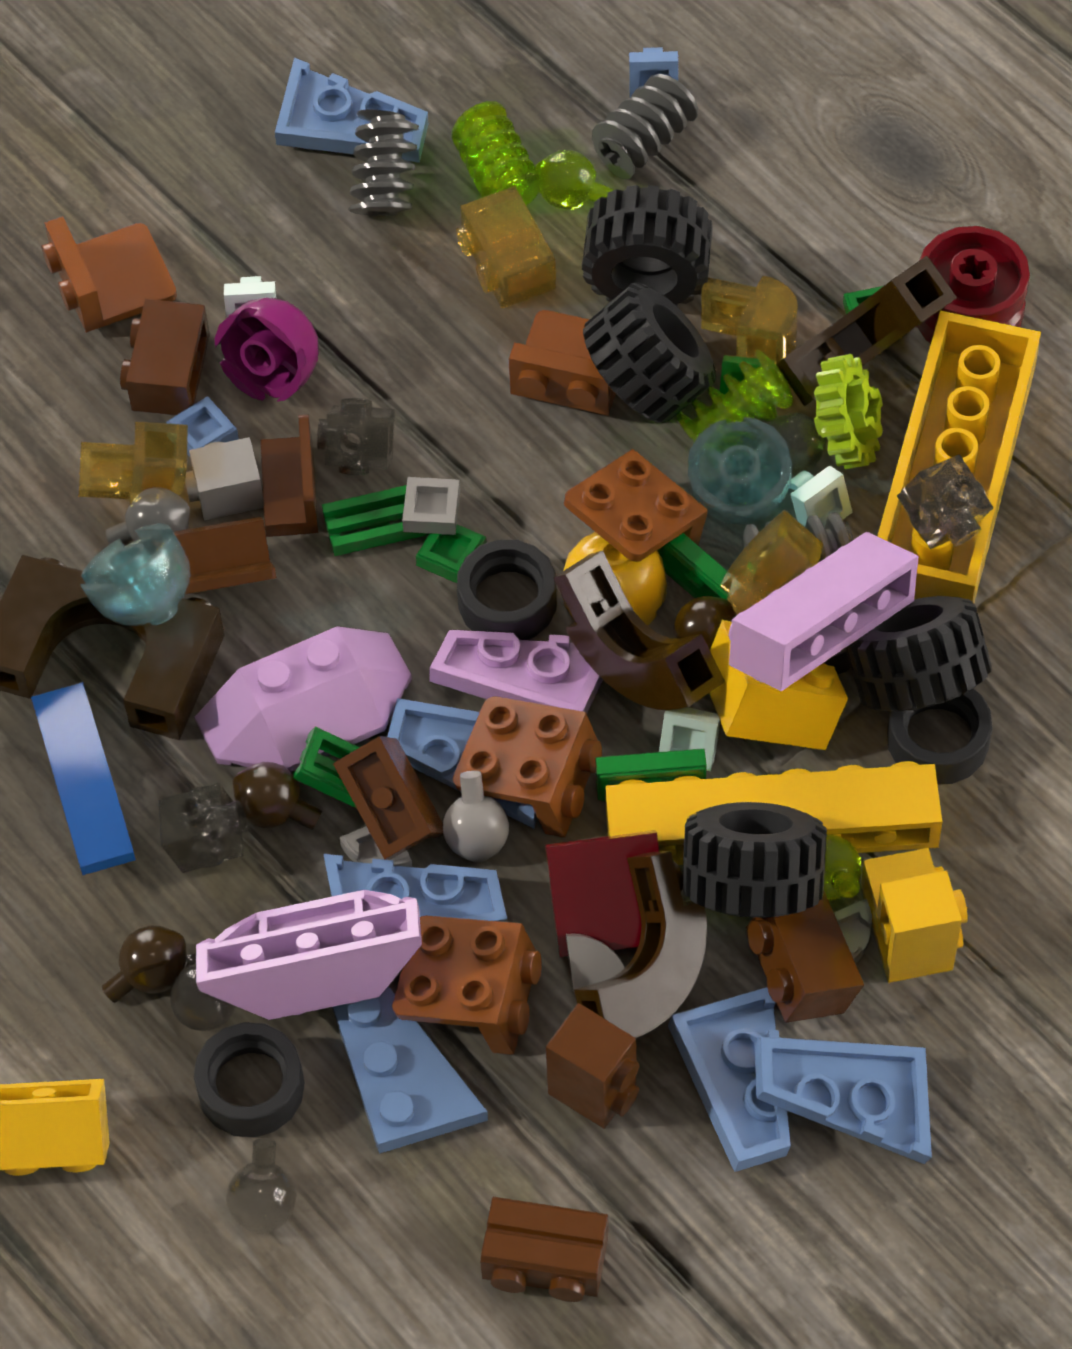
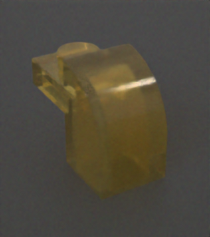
[701,275,798,373]
[78,422,188,505]
[720,509,823,615]

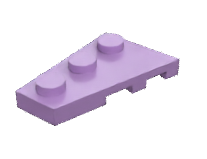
[429,630,603,713]

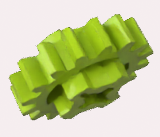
[814,354,883,469]

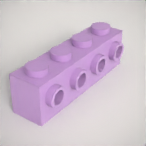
[729,531,919,691]

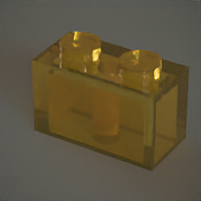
[456,186,556,309]

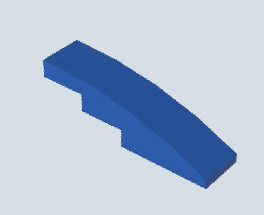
[31,682,136,876]

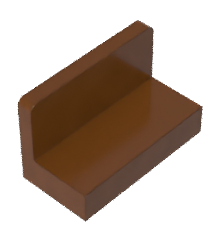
[260,414,318,537]
[158,517,277,596]
[333,736,444,860]

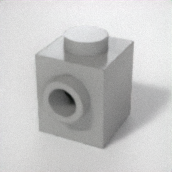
[183,437,264,521]

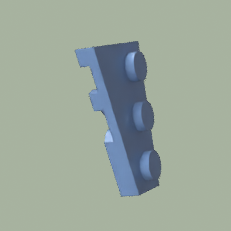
[275,58,429,162]
[387,698,537,828]
[323,854,507,922]
[332,986,488,1154]
[668,987,791,1172]
[755,1037,932,1164]

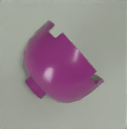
[214,298,319,402]

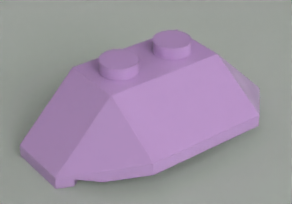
[195,627,412,772]
[196,890,422,1020]

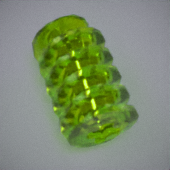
[451,101,542,212]
[677,350,794,460]

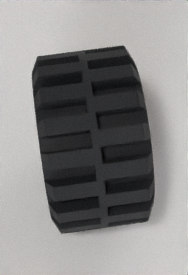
[582,185,713,306]
[583,283,716,423]
[846,596,992,711]
[683,802,827,918]

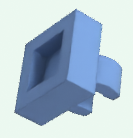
[629,47,678,97]

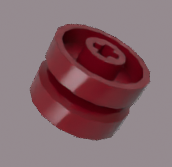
[917,226,1030,344]

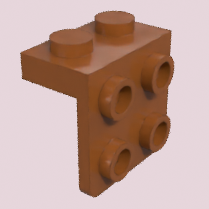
[41,216,177,333]
[509,310,616,416]
[564,449,708,562]
[453,696,602,838]
[392,915,542,1055]

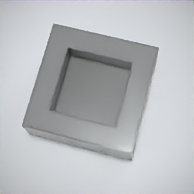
[402,477,460,535]

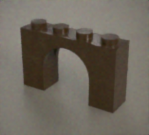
[0,555,225,741]

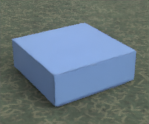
[166,396,239,457]

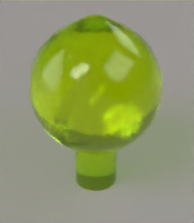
[535,150,614,210]
[824,834,862,902]

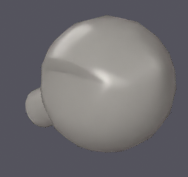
[443,771,509,863]

